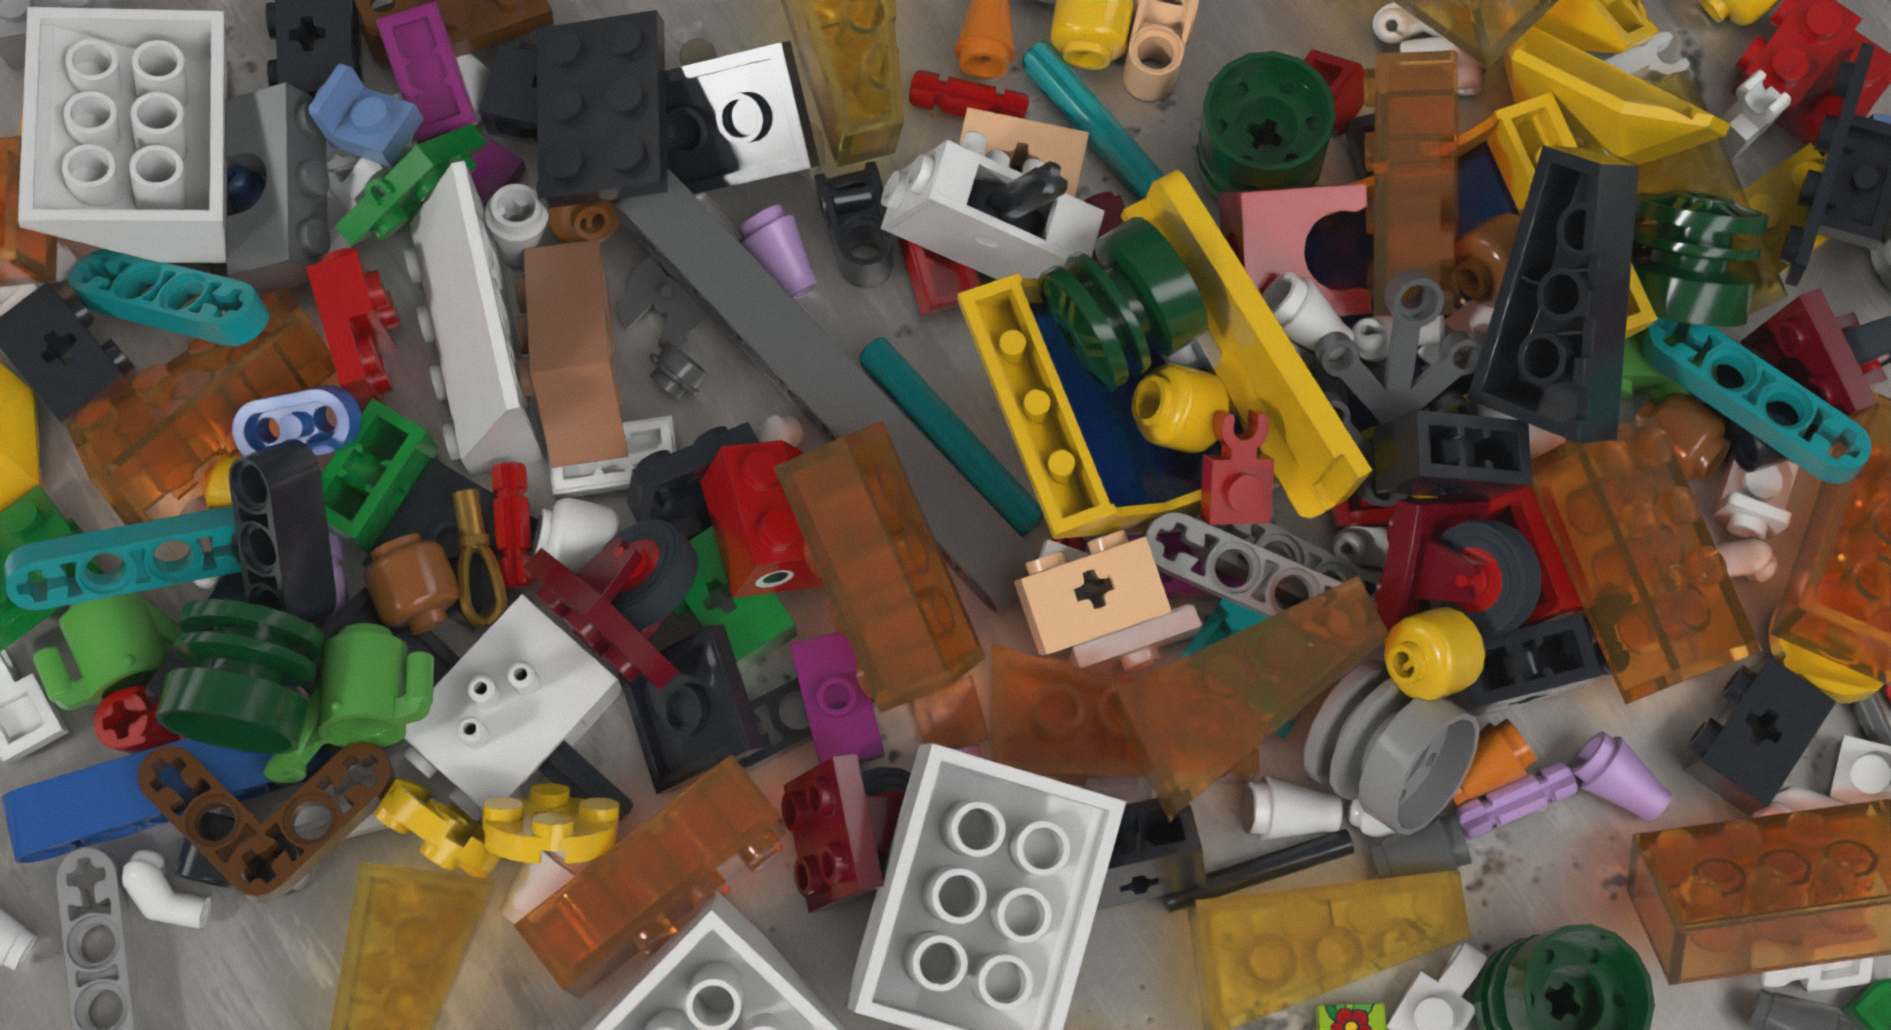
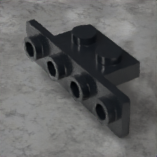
[1779,42,1891,287]

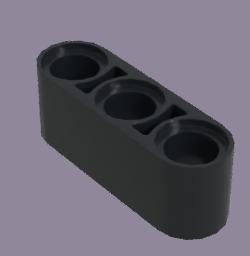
[229,439,337,624]

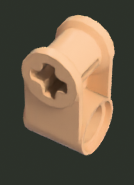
[1123,0,1199,102]

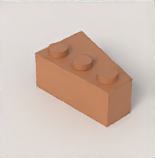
[514,238,629,468]

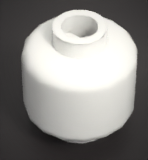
[532,498,621,573]

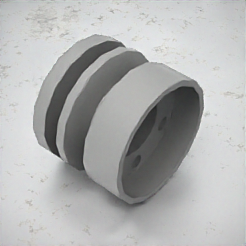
[1303,659,1480,835]

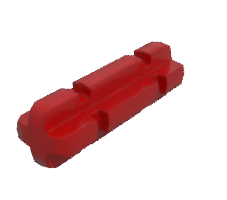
[909,70,1029,119]
[491,462,534,589]

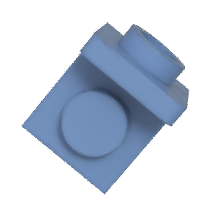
[309,63,424,167]

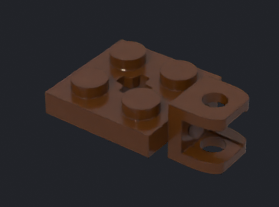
[354,0,554,63]

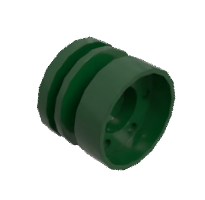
[1196,51,1336,200]
[1631,190,1769,327]
[1038,217,1209,392]
[155,599,324,755]
[1473,924,1655,1030]

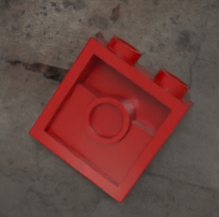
[1730,0,1891,157]
[306,248,401,414]

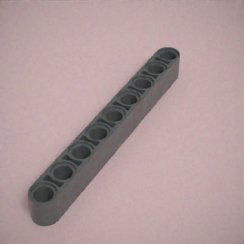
[612,168,1039,613]

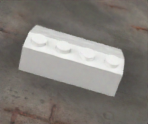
[18,7,227,263]
[404,161,545,477]
[844,743,1126,1030]
[580,891,846,1030]

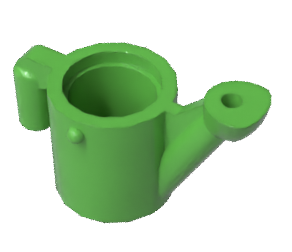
[33,591,184,710]
[263,623,434,784]

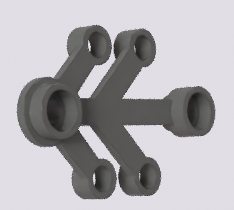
[1315,268,1482,507]

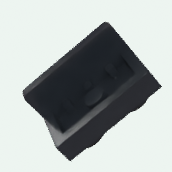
[627,422,759,540]

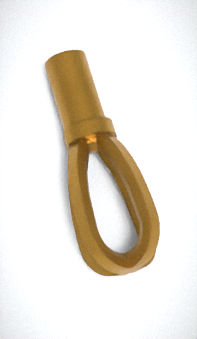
[452,489,507,627]

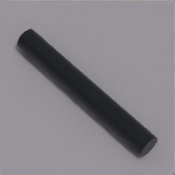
[1162,829,1355,913]

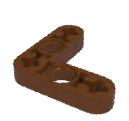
[137,742,395,904]

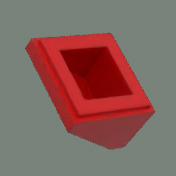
[1304,49,1372,135]

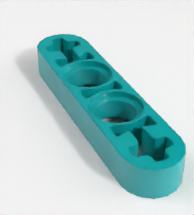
[68,249,270,346]
[1642,317,1872,484]
[4,506,242,610]

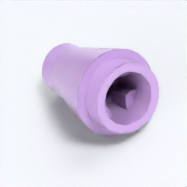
[737,204,819,299]
[1571,731,1672,823]

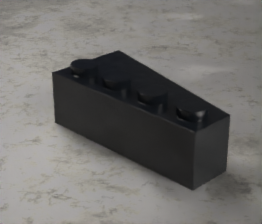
[1467,145,1639,444]

